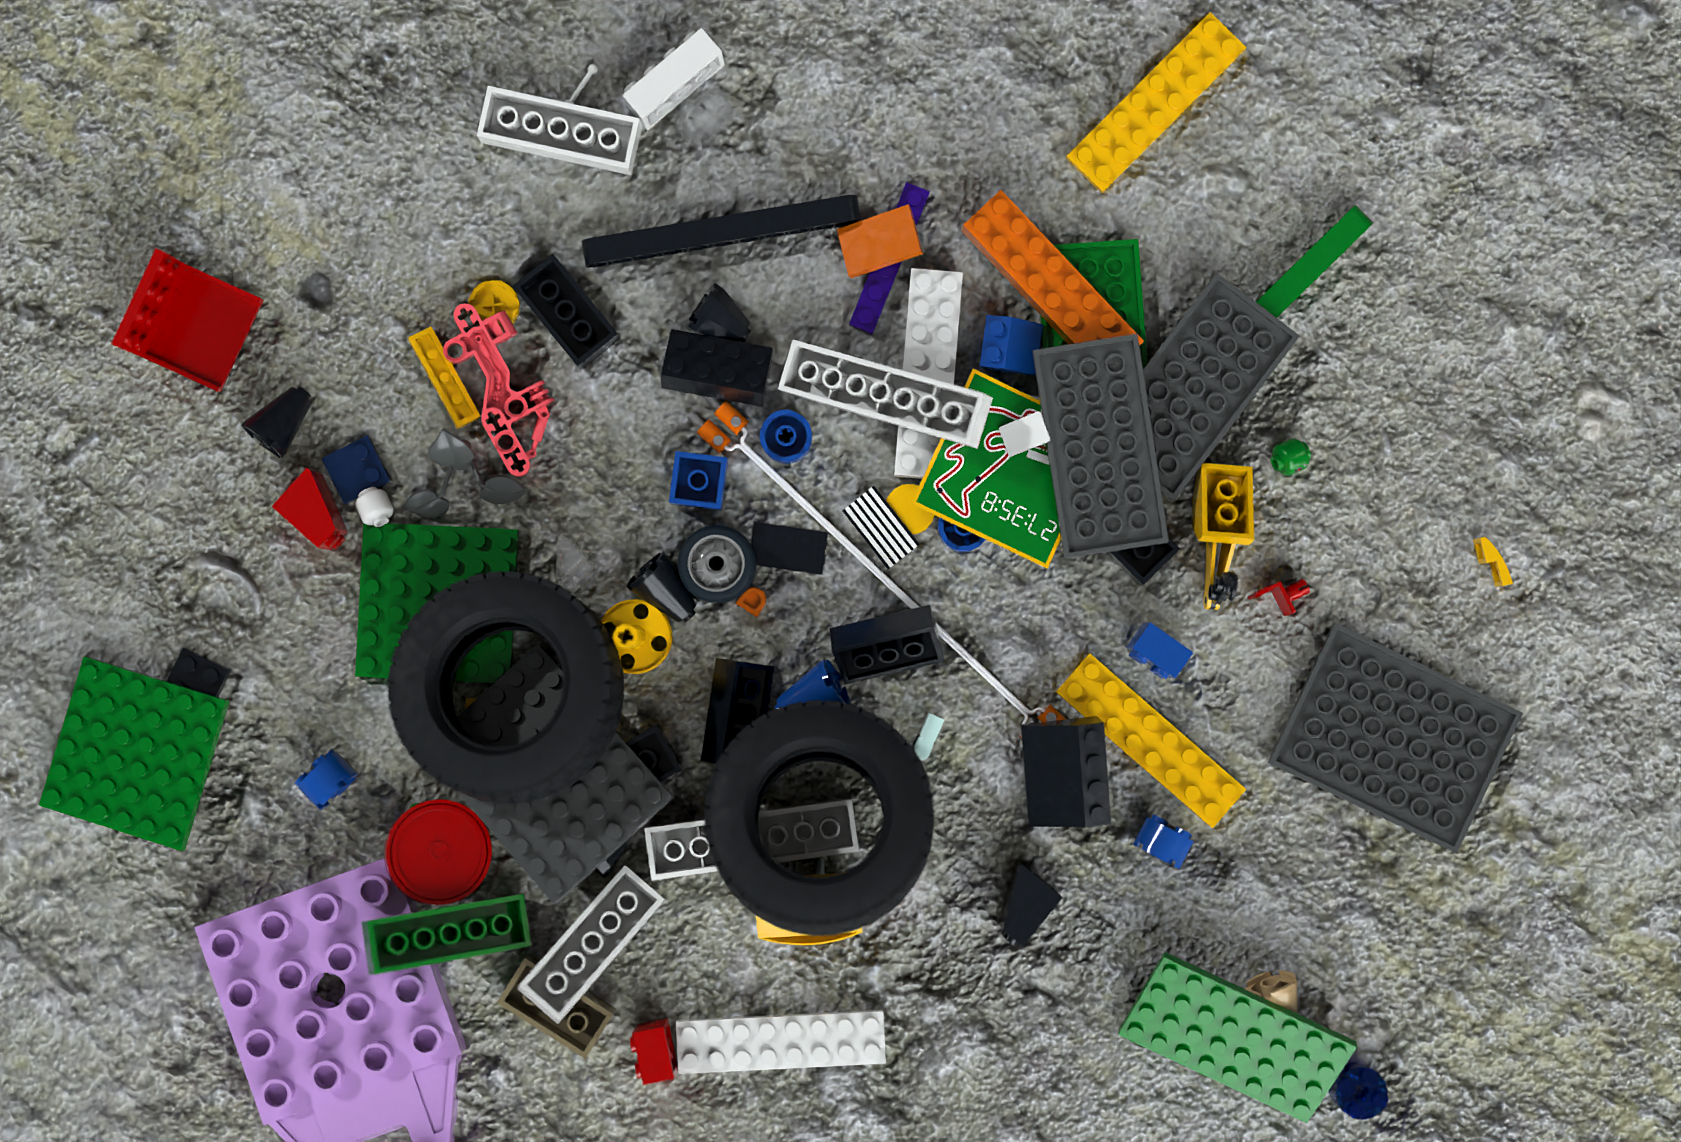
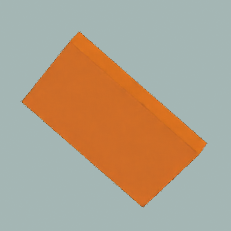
[837,204,923,279]

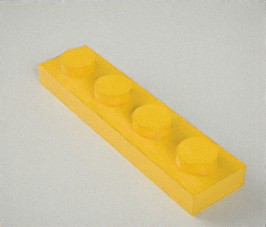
[408,326,481,429]

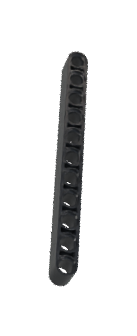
[581,195,861,268]

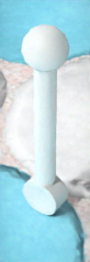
[565,64,598,104]

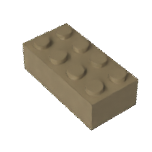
[497,954,616,1059]

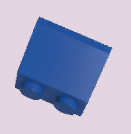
[980,315,1044,376]

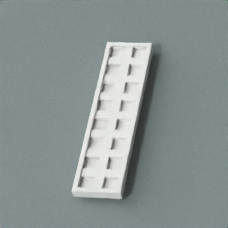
[676,1010,886,1074]

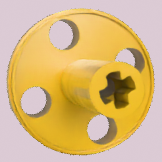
[601,599,673,674]

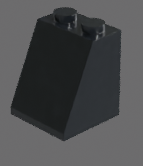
[999,859,1063,947]

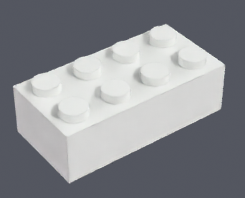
[622,28,725,131]

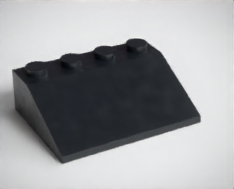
[1020,716,1111,827]

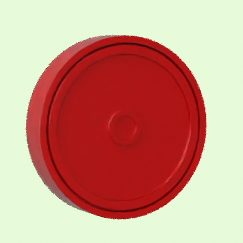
[384,799,492,905]

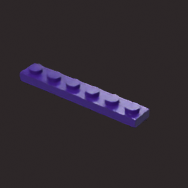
[849,182,930,335]

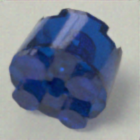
[1329,1062,1388,1120]

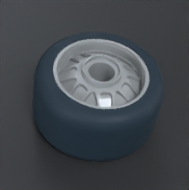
[678,525,757,603]

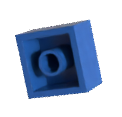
[669,451,729,511]
[1126,622,1193,679]

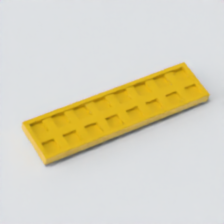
[1066,12,1247,194]
[1055,653,1246,828]

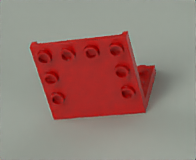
[111,248,264,393]

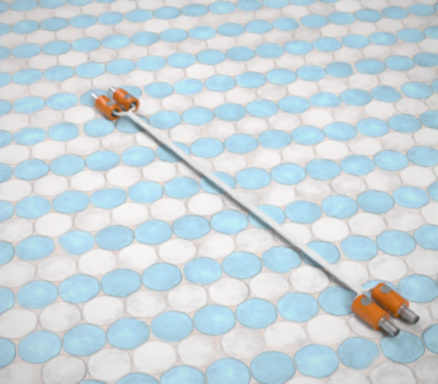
[687,397,1066,738]

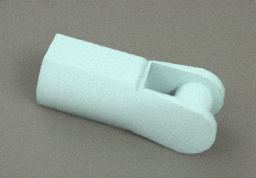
[913,713,944,760]

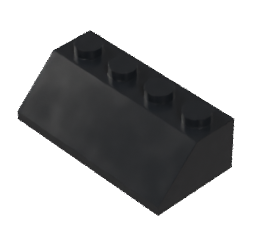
[829,605,945,685]
[700,658,774,764]

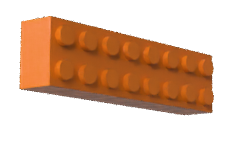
[961,190,1144,346]

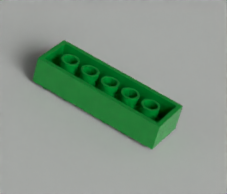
[361,894,531,975]

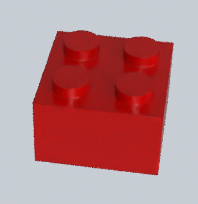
[630,1017,678,1085]

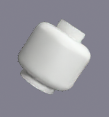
[355,487,394,527]

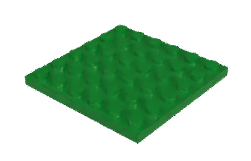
[355,523,519,683]
[39,656,230,851]

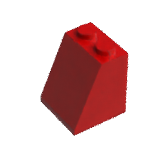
[271,468,348,551]

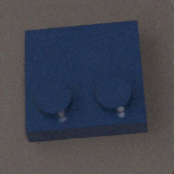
[321,435,392,505]

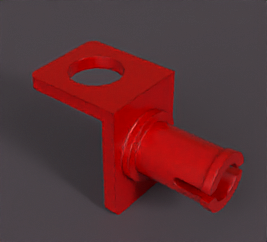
[1247,579,1310,616]

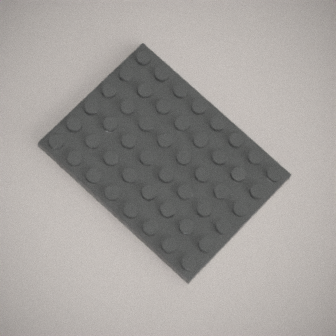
[1267,623,1523,854]
[457,644,674,905]

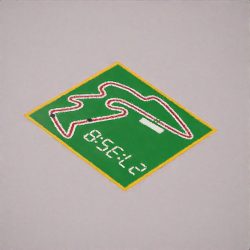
[911,369,1061,569]

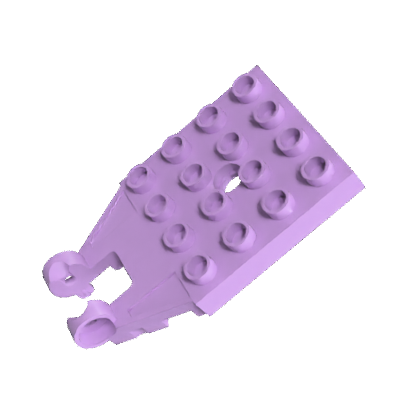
[194,858,467,1142]

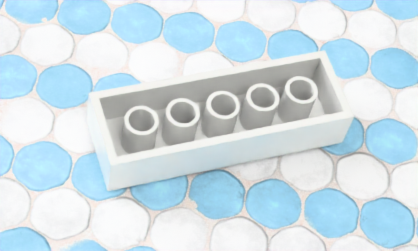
[477,86,642,175]
[518,865,664,1024]

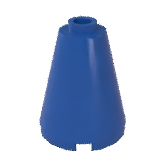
[775,660,850,709]

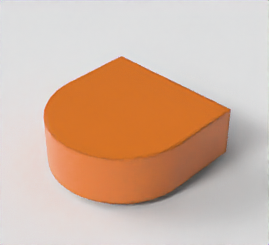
[735,587,766,617]

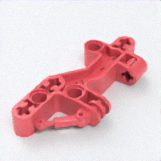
[443,303,555,477]

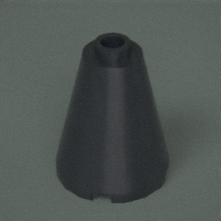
[241,386,312,458]
[626,551,696,622]

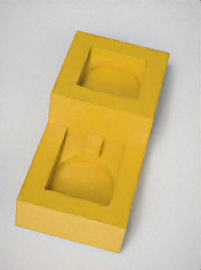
[1473,537,1513,587]

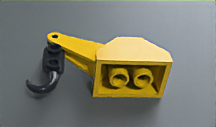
[1192,463,1254,610]

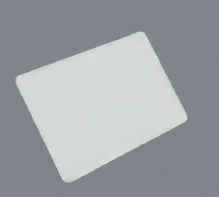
[999,411,1050,457]

